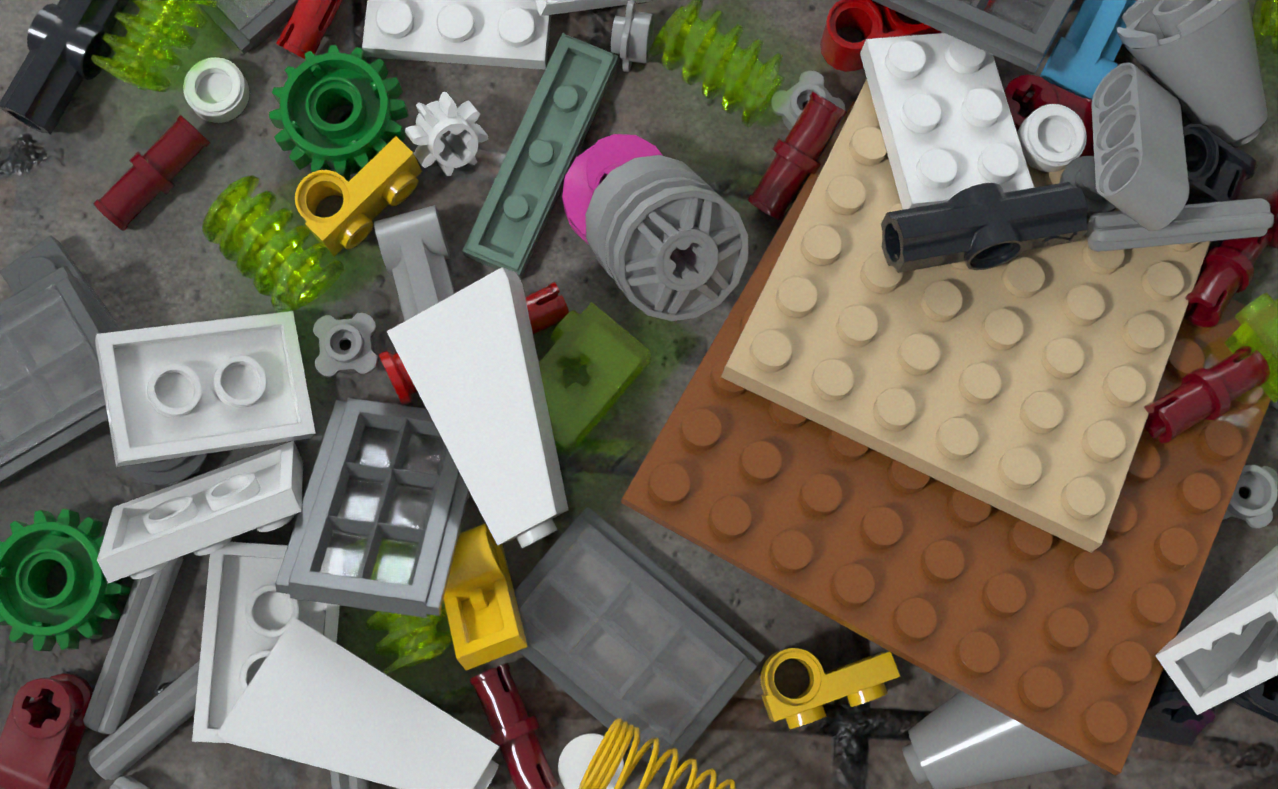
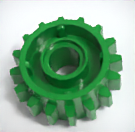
[269,45,409,182]
[0,509,131,651]

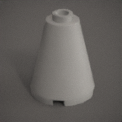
[1117,0,1268,147]
[902,691,1090,789]

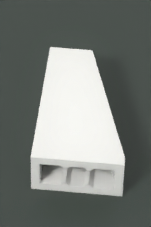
[387,267,568,548]
[1156,545,1278,715]
[215,617,499,789]

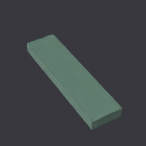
[462,33,619,280]

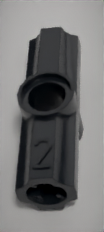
[0,0,129,135]
[881,182,1089,273]

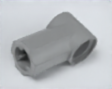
[374,205,455,321]

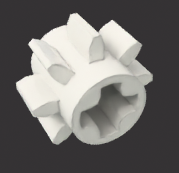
[405,92,488,176]

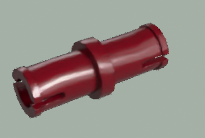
[747,91,847,220]
[93,115,210,231]
[1185,228,1274,327]
[1144,346,1270,444]
[469,663,559,789]

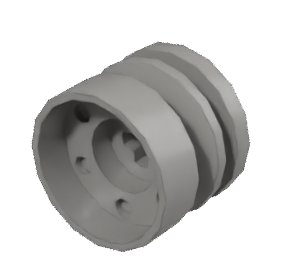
[585,155,748,321]

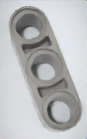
[1092,62,1189,231]

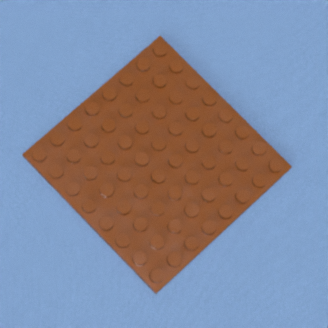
[621,101,1278,776]

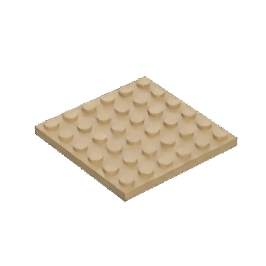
[721,79,1210,553]

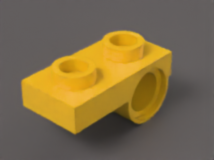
[295,136,422,257]
[443,523,528,671]
[760,648,900,729]

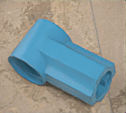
[1039,0,1136,100]

